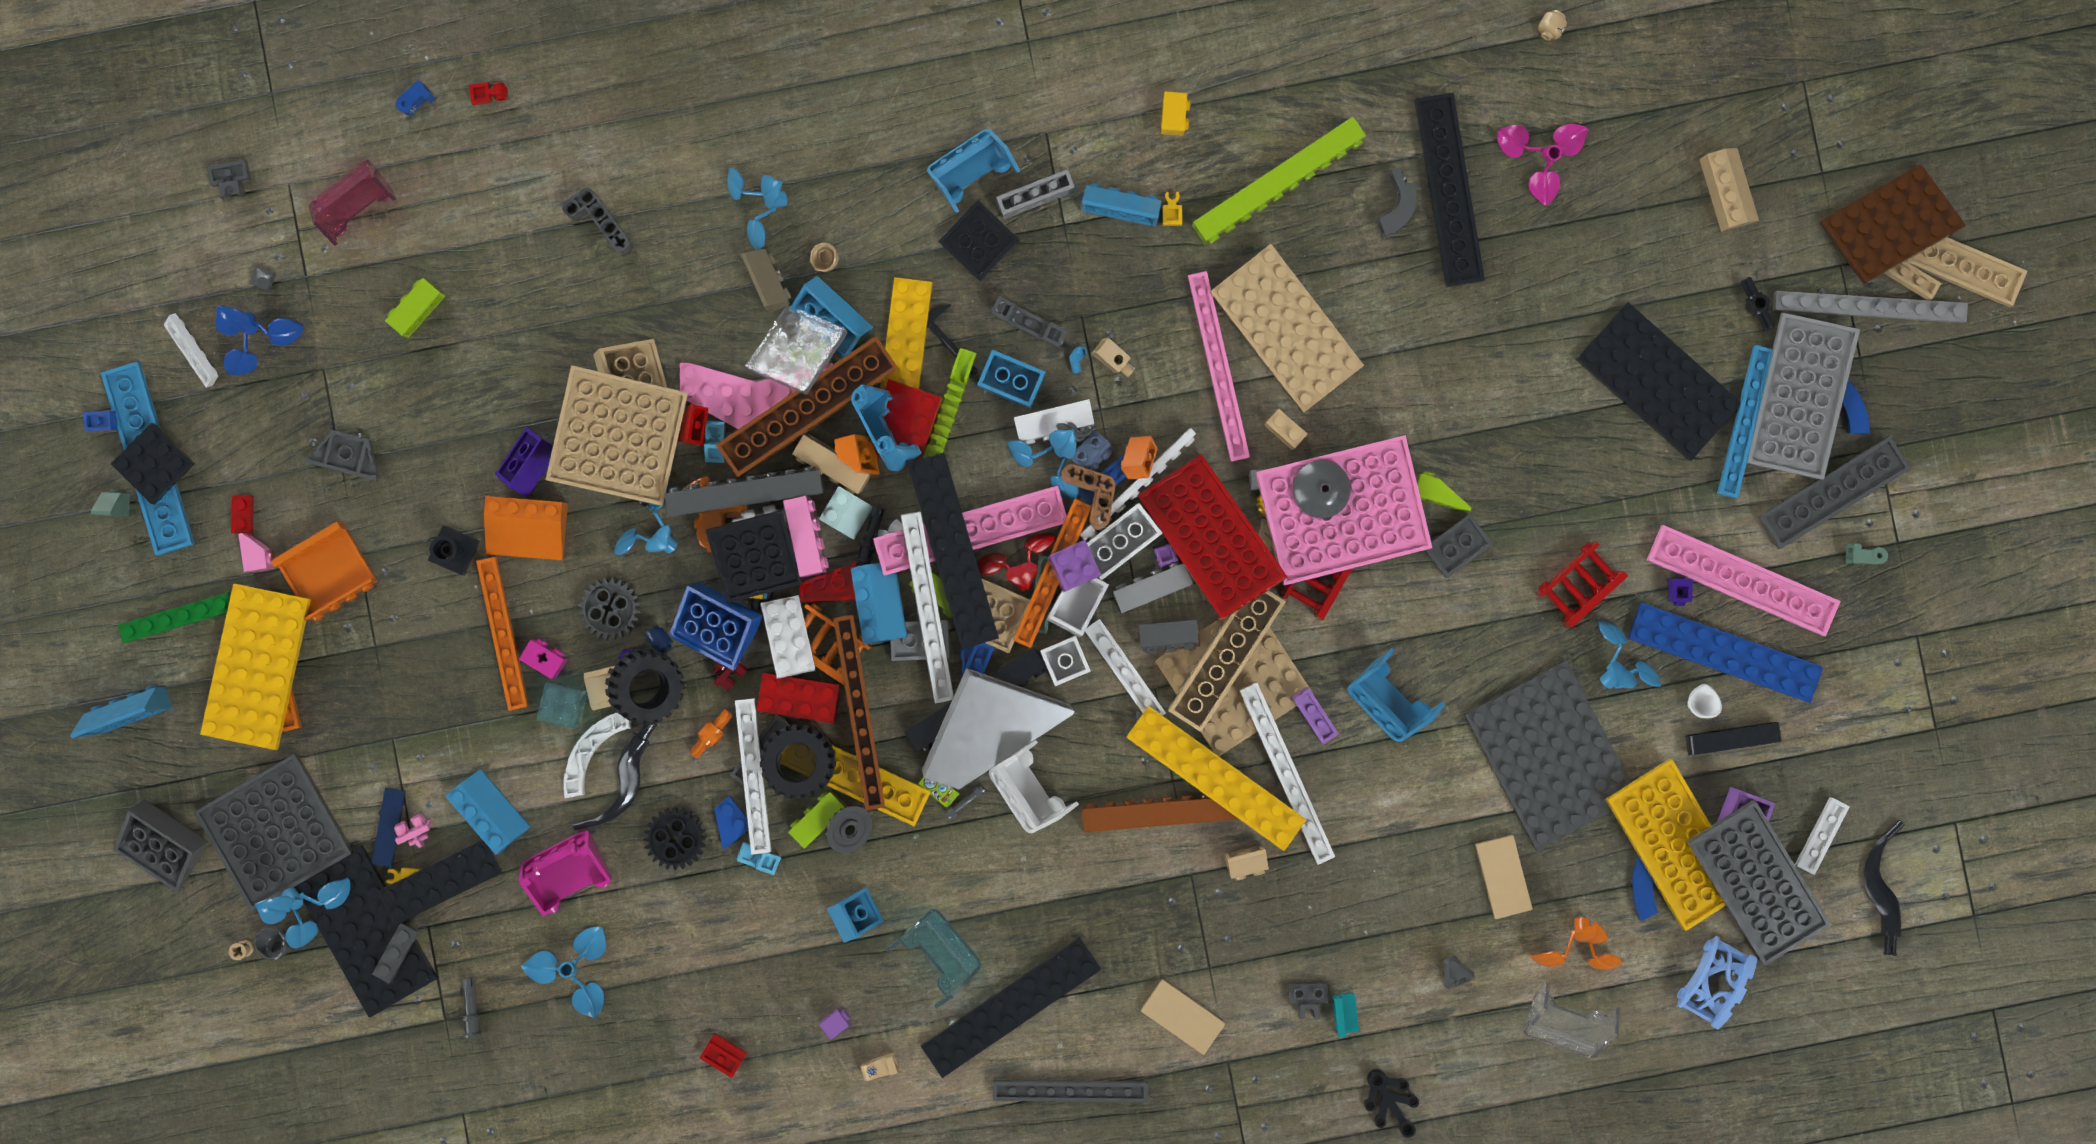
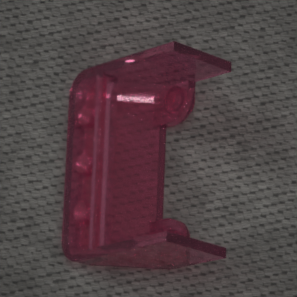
[309,160,396,246]

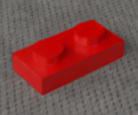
[231,495,254,534]

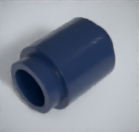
[645,625,673,654]

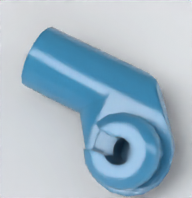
[1069,346,1087,374]

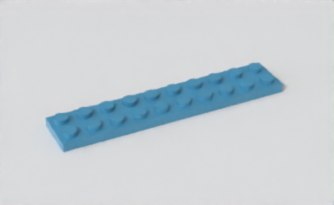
[101,362,195,556]

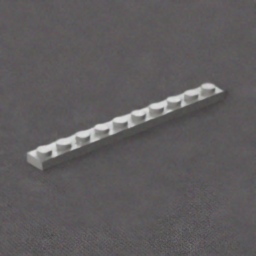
[1773,291,1968,323]

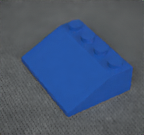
[669,581,763,670]

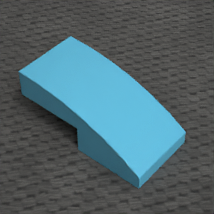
[704,421,726,463]
[736,841,781,875]

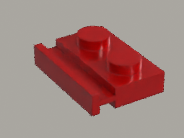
[699,1033,748,1078]

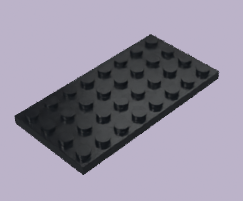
[1575,302,1740,461]
[295,845,438,1018]

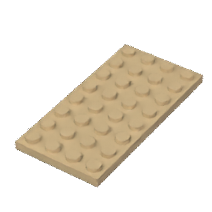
[1210,244,1364,413]

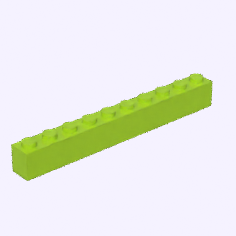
[1192,117,1366,245]

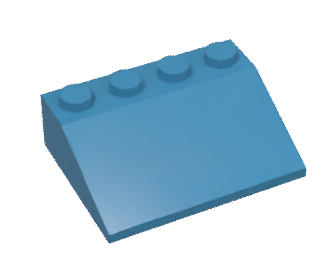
[70,685,173,738]

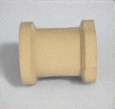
[229,940,254,960]

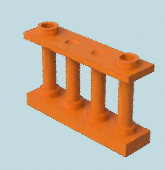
[804,603,872,685]

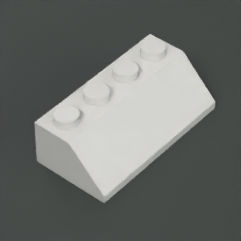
[1014,399,1094,445]

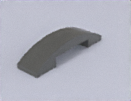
[990,296,1067,348]

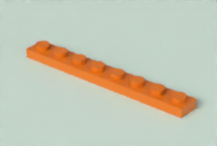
[1013,499,1092,648]
[476,557,529,711]

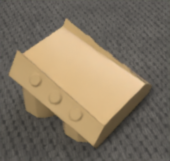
[584,666,615,711]

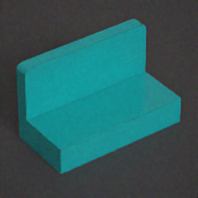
[1332,993,1359,1037]

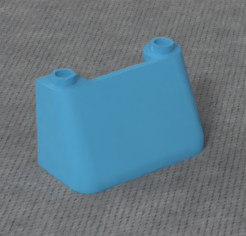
[851,384,921,471]

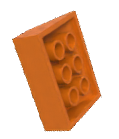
[484,496,568,560]

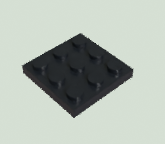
[938,200,1019,281]
[111,423,195,505]

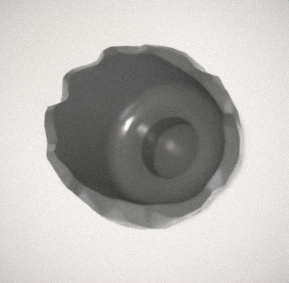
[254,927,291,960]

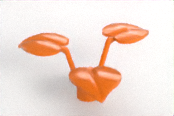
[1530,917,1622,970]

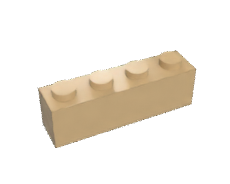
[792,433,871,494]

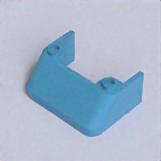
[927,129,1020,213]
[1348,648,1446,742]

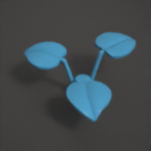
[727,168,788,250]
[1007,429,1079,501]
[614,485,678,556]
[1596,620,1662,689]
[255,877,350,949]
[521,927,606,1018]

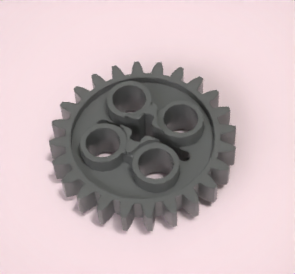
[578,578,642,639]

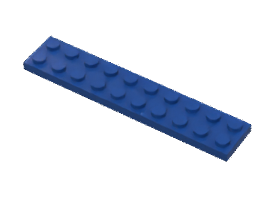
[1627,603,1823,703]

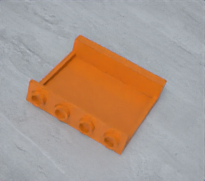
[270,522,378,622]

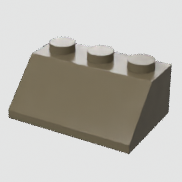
[741,249,792,313]

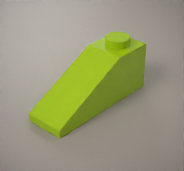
[1416,472,1471,512]

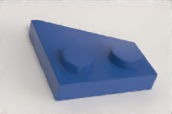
[960,643,995,676]
[714,796,749,849]

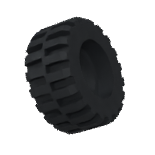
[605,648,684,725]
[759,724,836,799]

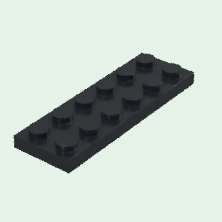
[377,840,502,926]

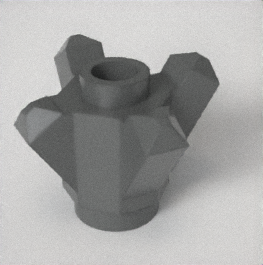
[1442,956,1474,989]

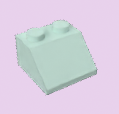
[819,486,873,539]

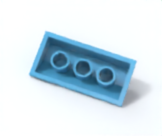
[1081,184,1161,227]
[790,276,873,358]
[851,563,907,644]
[445,769,531,855]

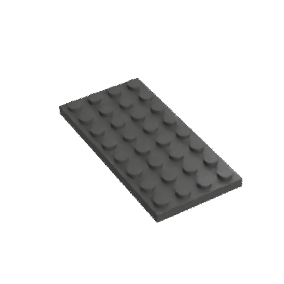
[1686,800,1831,966]

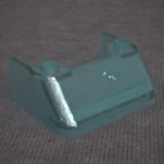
[886,909,981,1008]

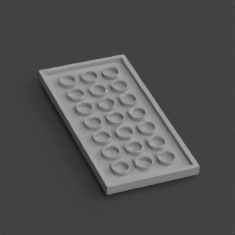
[1747,313,1860,480]

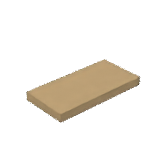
[1475,834,1533,919]
[1140,979,1226,1055]

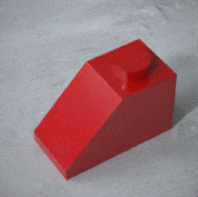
[677,404,708,446]

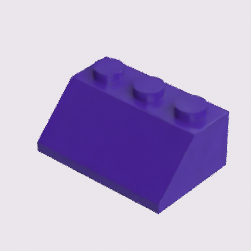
[495,427,553,497]

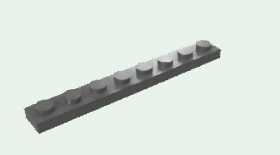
[993,1080,1148,1103]

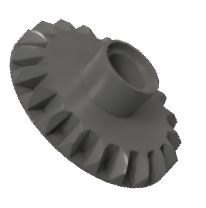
[825,805,872,853]

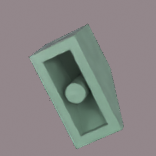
[91,489,130,517]

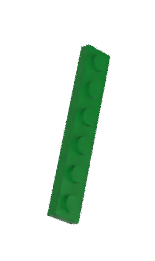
[118,592,231,643]

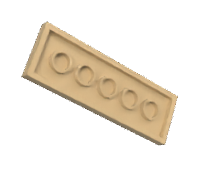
[1906,237,2027,307]

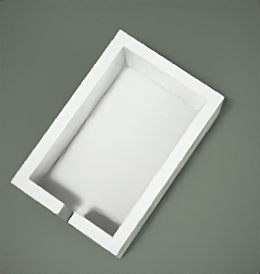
[1046,578,1109,637]

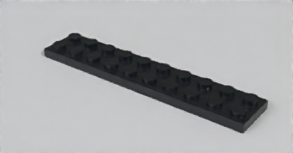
[1414,92,1485,288]
[907,452,999,649]
[921,937,1101,1078]

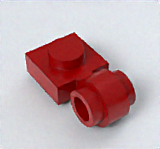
[469,82,508,106]

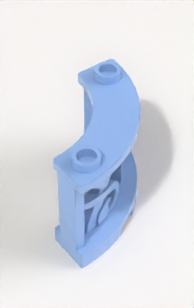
[1677,936,1757,1030]

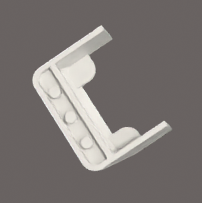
[989,740,1079,833]

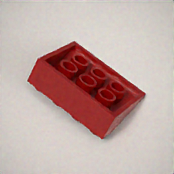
[875,379,943,468]

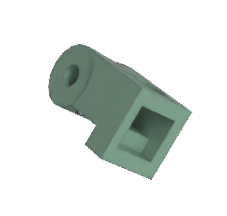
[1846,544,1888,565]

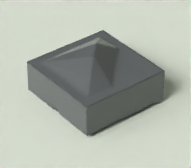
[249,266,276,291]

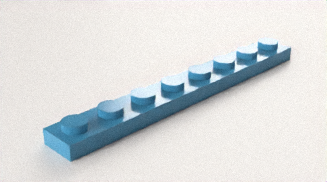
[1717,345,1773,499]

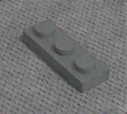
[372,922,420,983]

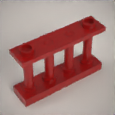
[1536,542,1628,628]
[1281,568,1353,620]

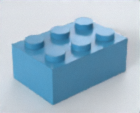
[977,350,1046,410]

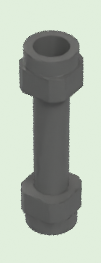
[944,783,987,821]

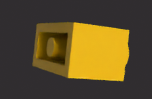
[1161,91,1191,136]

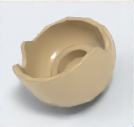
[810,243,839,272]

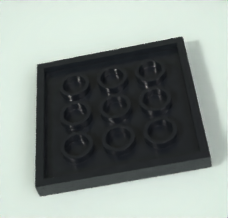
[705,510,803,603]

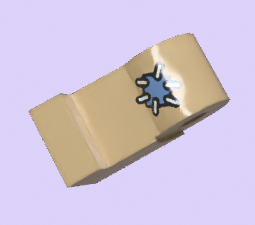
[860,1052,899,1081]

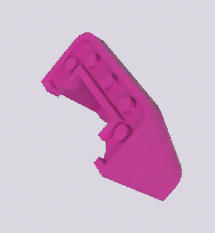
[519,830,612,916]

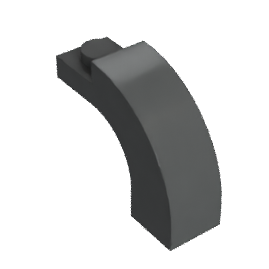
[1376,168,1417,239]

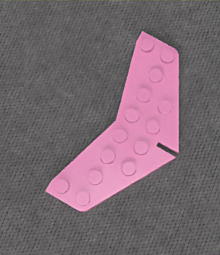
[680,363,834,429]

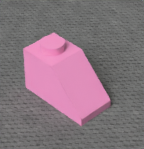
[238,533,275,572]

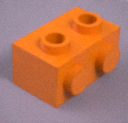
[1121,436,1158,479]

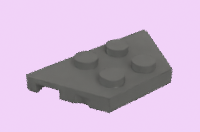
[305,430,379,481]

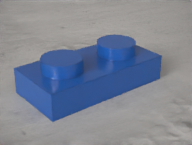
[83,411,118,431]

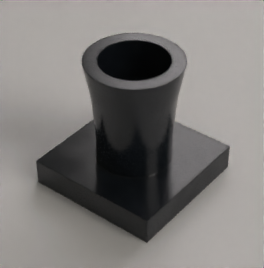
[428,525,480,576]

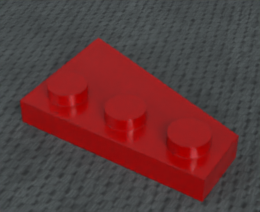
[800,562,857,603]

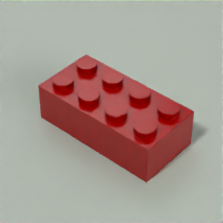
[757,672,842,723]

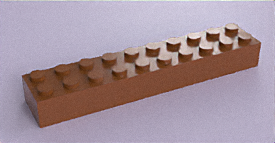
[716,336,899,477]

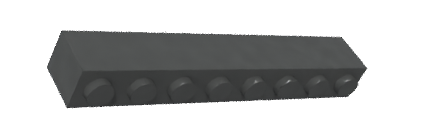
[664,466,824,517]

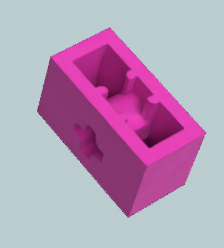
[519,638,568,679]

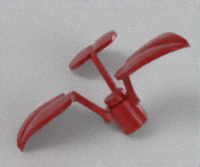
[977,533,1056,591]

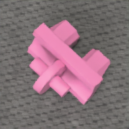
[394,813,433,848]

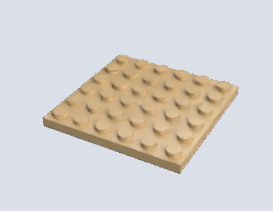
[546,365,688,506]
[1154,617,1314,756]

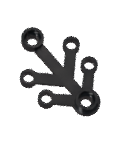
[1364,1069,1419,1138]

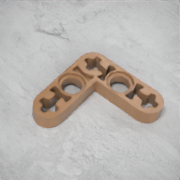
[1061,464,1115,530]

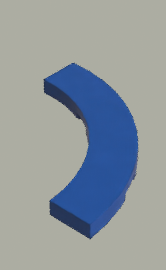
[1842,380,1870,434]
[1632,856,1659,921]

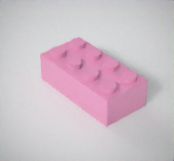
[783,496,829,577]

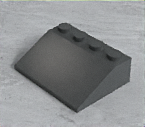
[114,799,208,892]

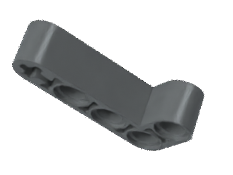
[562,188,633,255]

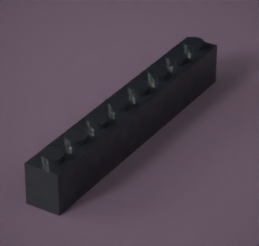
[905,647,1046,752]

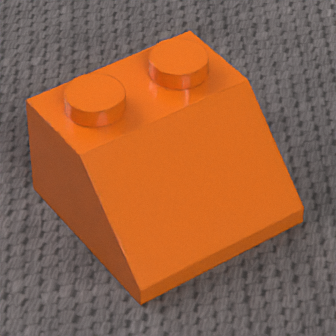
[834,434,880,475]

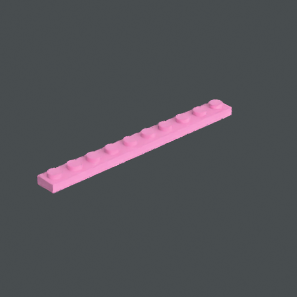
[1188,271,1250,462]

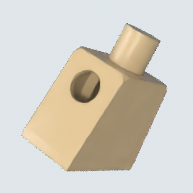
[1091,338,1135,377]

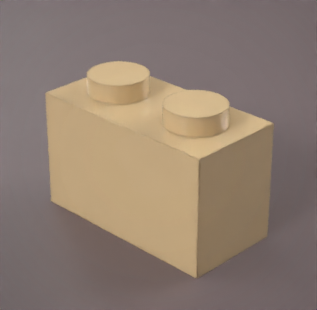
[1264,409,1307,450]

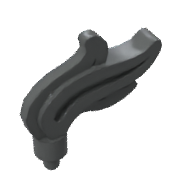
[1056,422,1095,443]

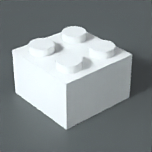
[1040,635,1091,686]

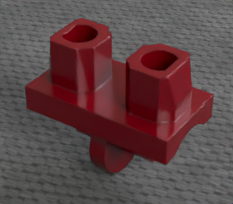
[713,658,747,691]

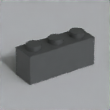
[1139,619,1200,654]

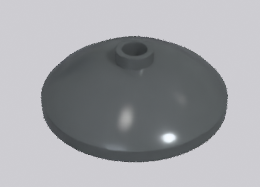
[1293,460,1351,518]

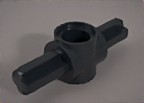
[1741,277,1775,331]

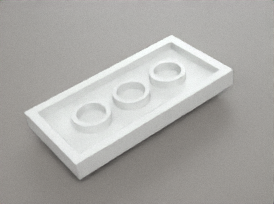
[761,595,815,679]

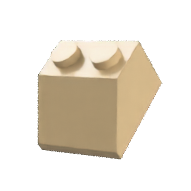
[1224,845,1269,881]

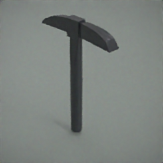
[927,304,978,375]

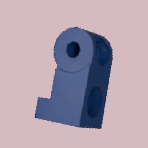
[396,80,437,116]

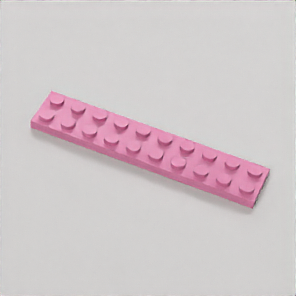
[873,486,1067,576]
[1646,525,1841,637]

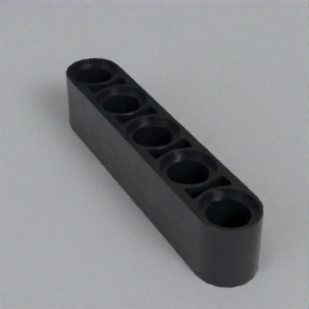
[1685,722,1782,755]

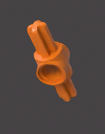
[690,709,733,759]

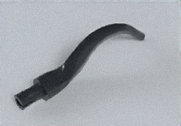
[573,722,657,830]
[1864,820,1905,956]

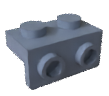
[1070,431,1114,477]

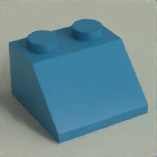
[827,887,883,943]

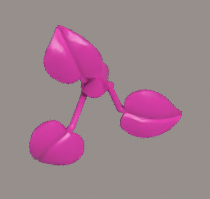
[1497,124,1589,205]

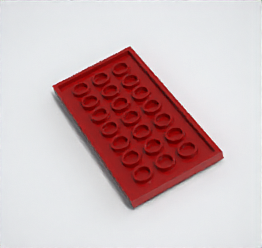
[1137,454,1287,620]

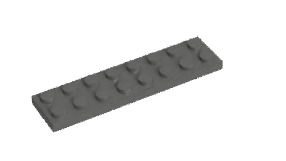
[1758,436,1911,549]

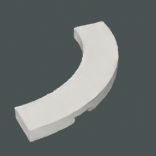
[564,712,632,798]

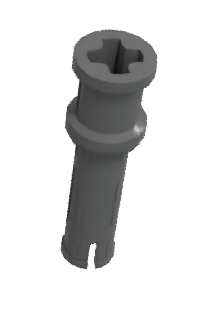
[462,977,481,1038]

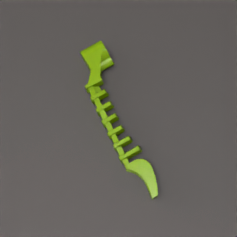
[923,348,977,458]

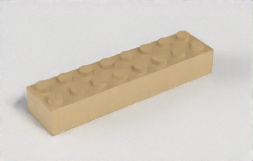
[1168,590,1286,732]

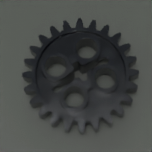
[643,807,707,870]

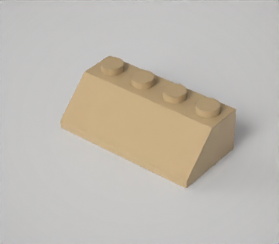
[1699,148,1759,232]

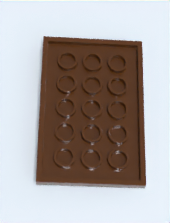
[1820,164,1966,284]

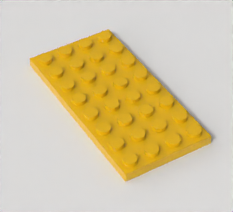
[200,584,311,750]
[1605,759,1726,931]

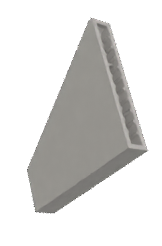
[921,668,1074,789]

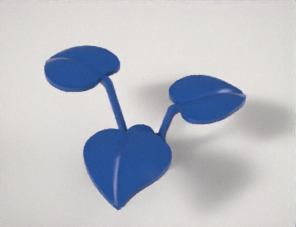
[215,306,304,375]

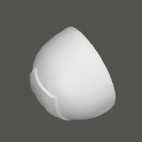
[1688,684,1722,718]

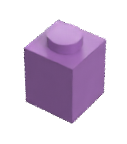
[819,1007,851,1040]

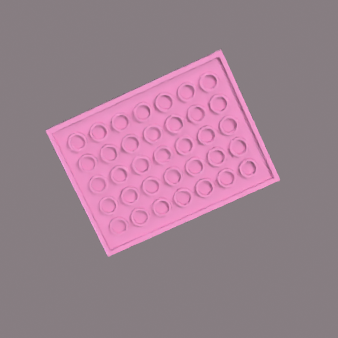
[1255,435,1432,585]

